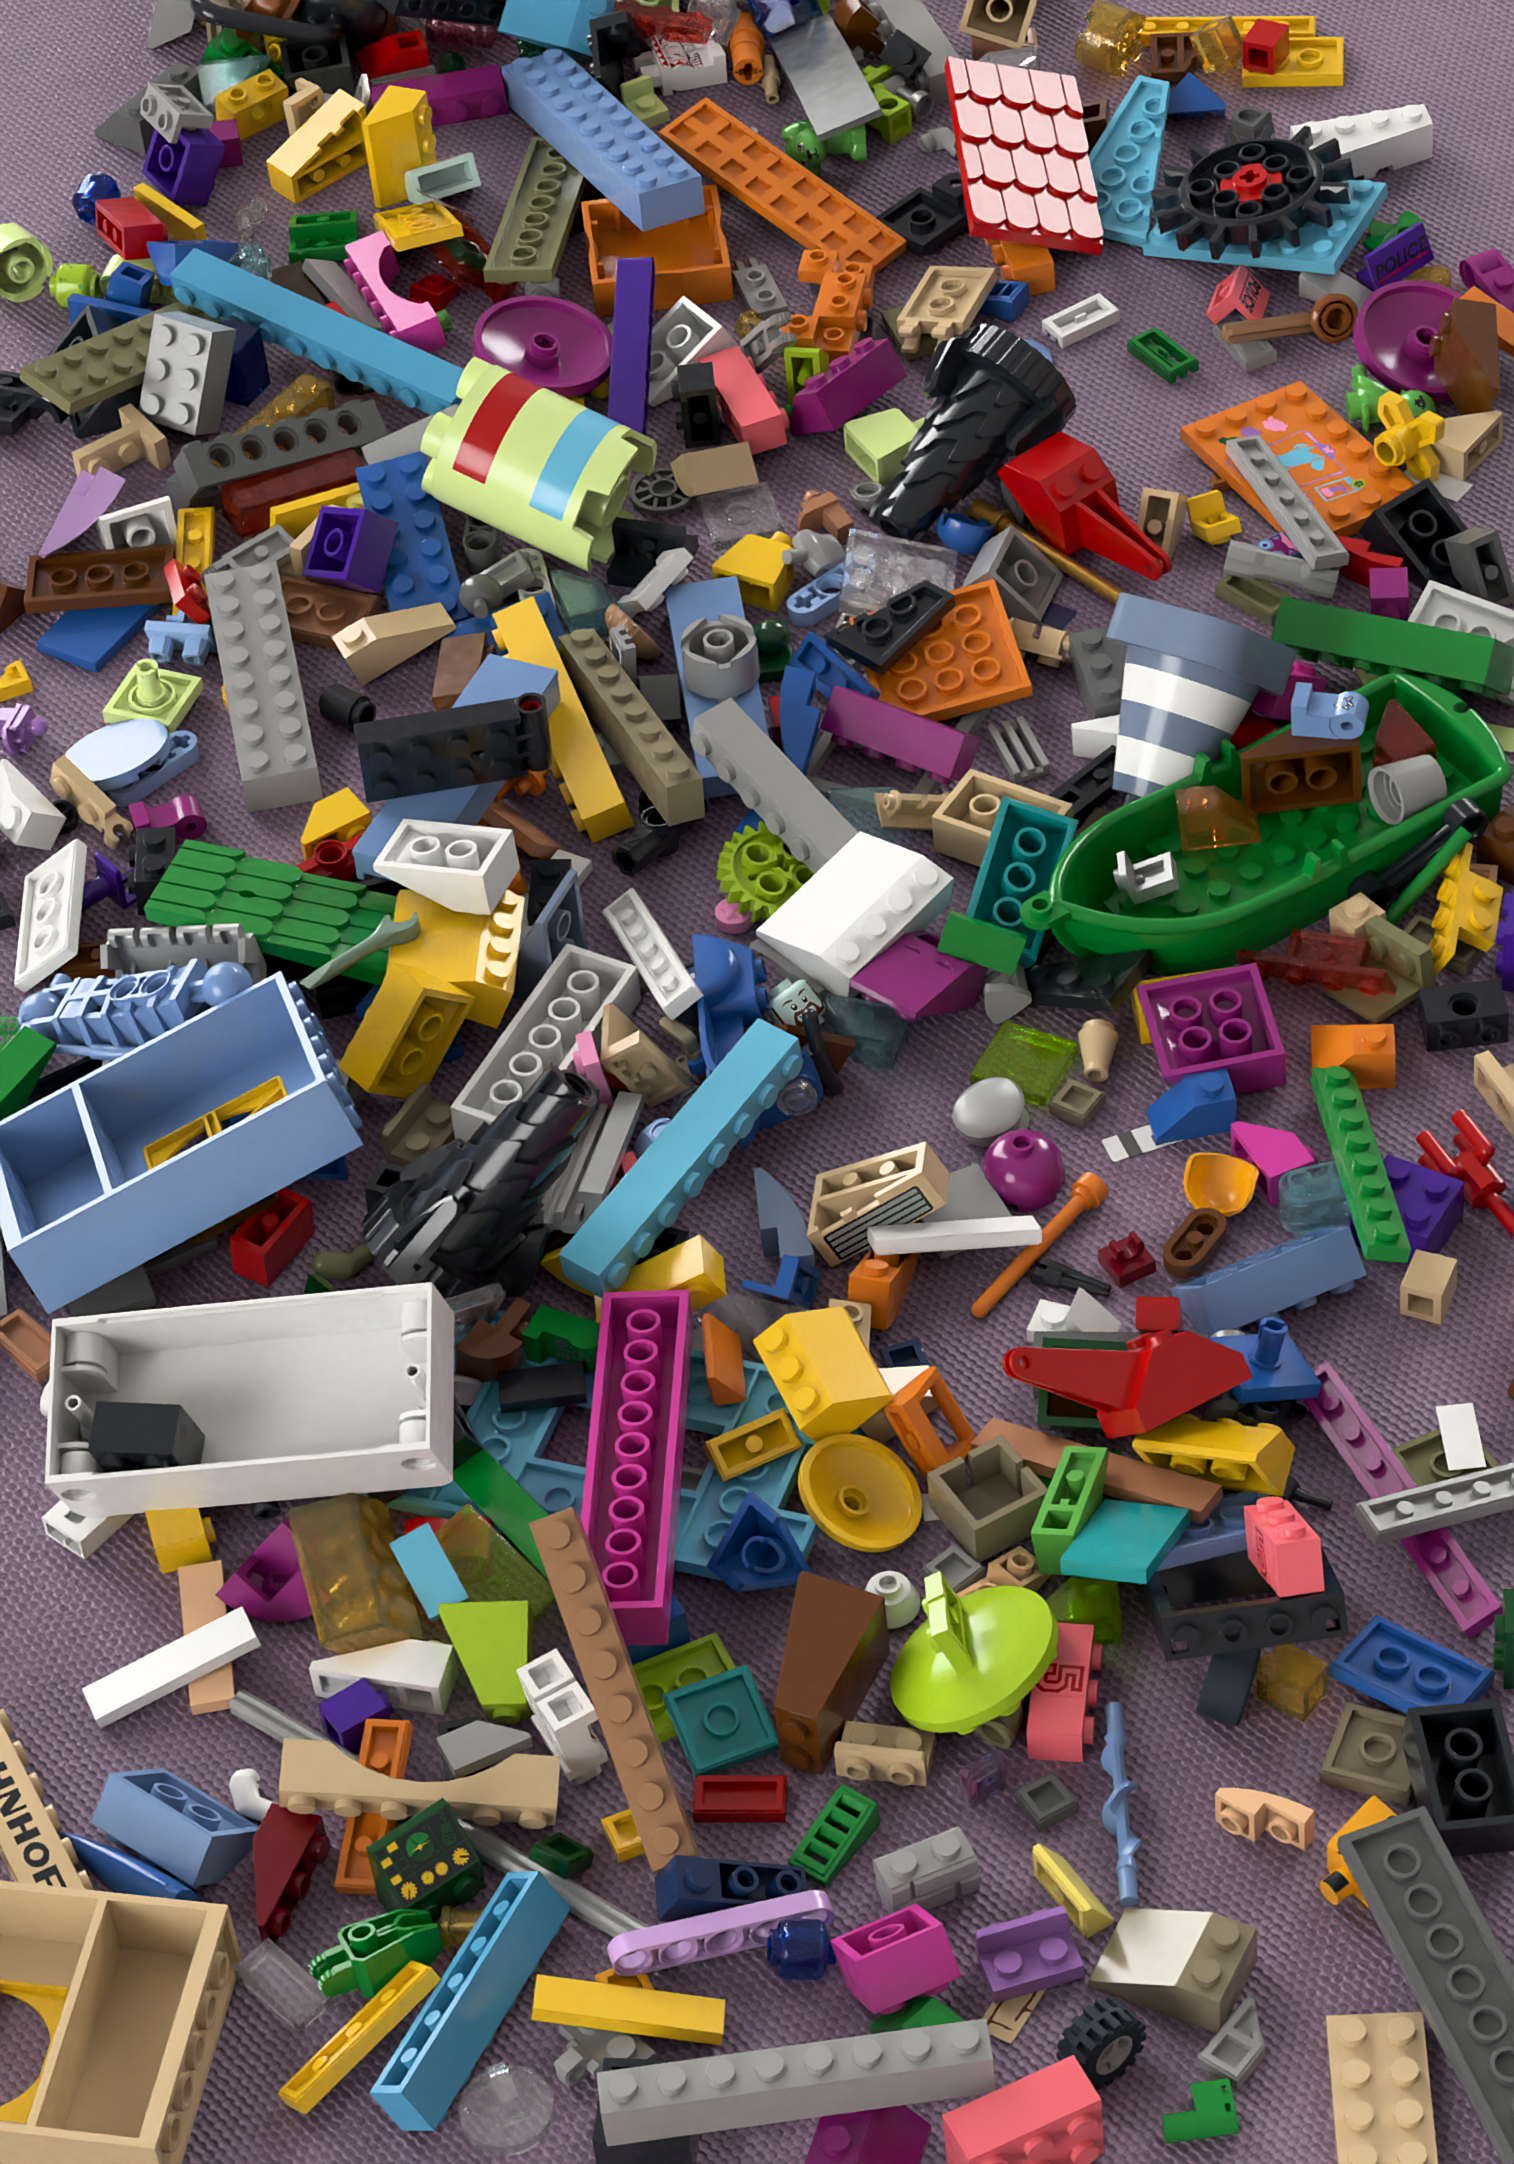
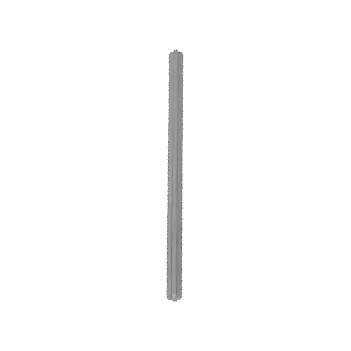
[229,1690,650,1938]

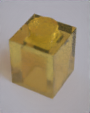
[1189,16,1243,73]
[1255,1644,1328,1722]

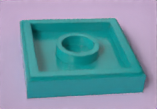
[662,1664,779,1778]

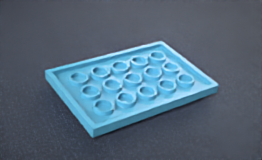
[1142,180,1388,275]

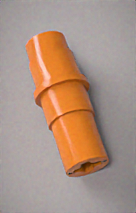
[725,12,765,85]

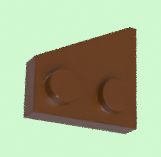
[1150,31,1215,85]

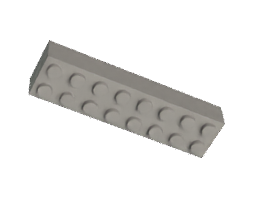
[204,561,323,813]

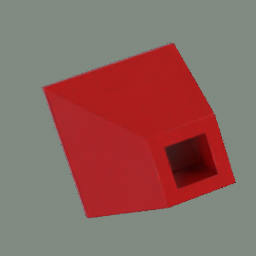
[355,29,431,87]

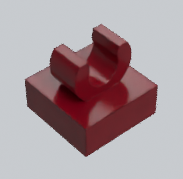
[1098,1231,1156,1288]

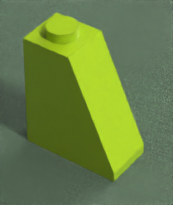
[438,1600,533,1725]

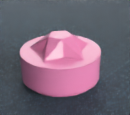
[715,898,754,934]

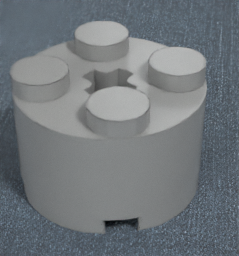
[681,614,760,703]

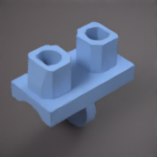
[144,609,217,666]

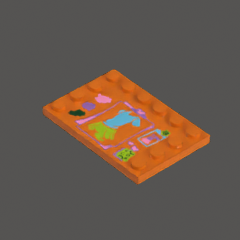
[1180,380,1416,537]

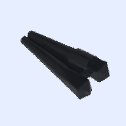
[1028,1256,1111,1296]

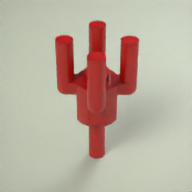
[1416,1109,1514,1237]

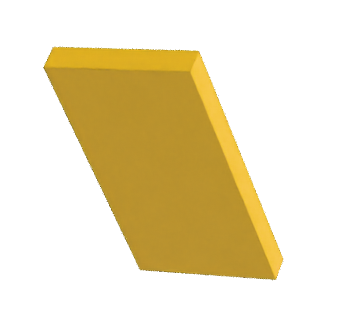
[373,200,464,252]

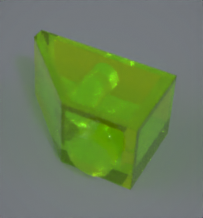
[1045,1576,1122,1645]

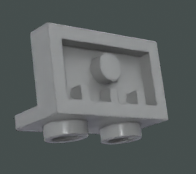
[140,83,214,144]

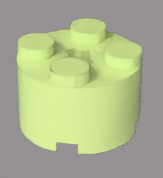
[0,223,53,303]

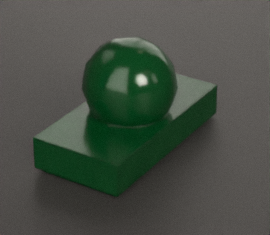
[751,619,794,683]

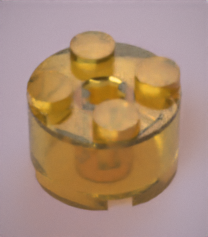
[1075,0,1146,78]

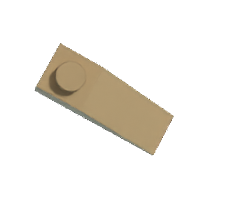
[332,602,457,686]

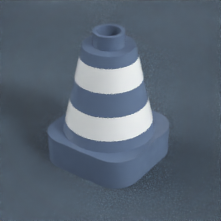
[1105,592,1297,806]

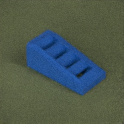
[979,280,1030,322]

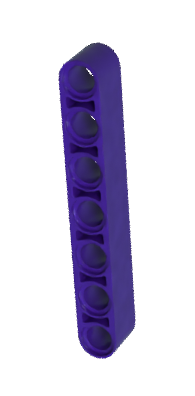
[608,257,655,436]

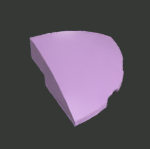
[37,466,126,559]

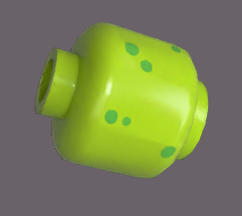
[49,263,102,308]

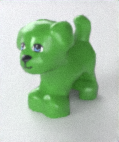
[781,121,867,176]

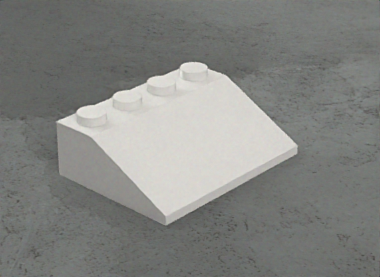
[756,831,954,1004]

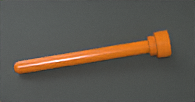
[971,1172,1109,1318]

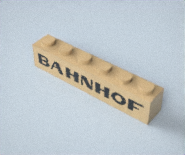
[0,1708,94,1890]

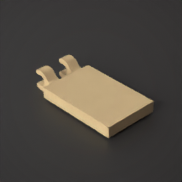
[896,266,997,353]

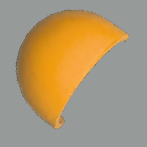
[1183,1152,1259,1217]

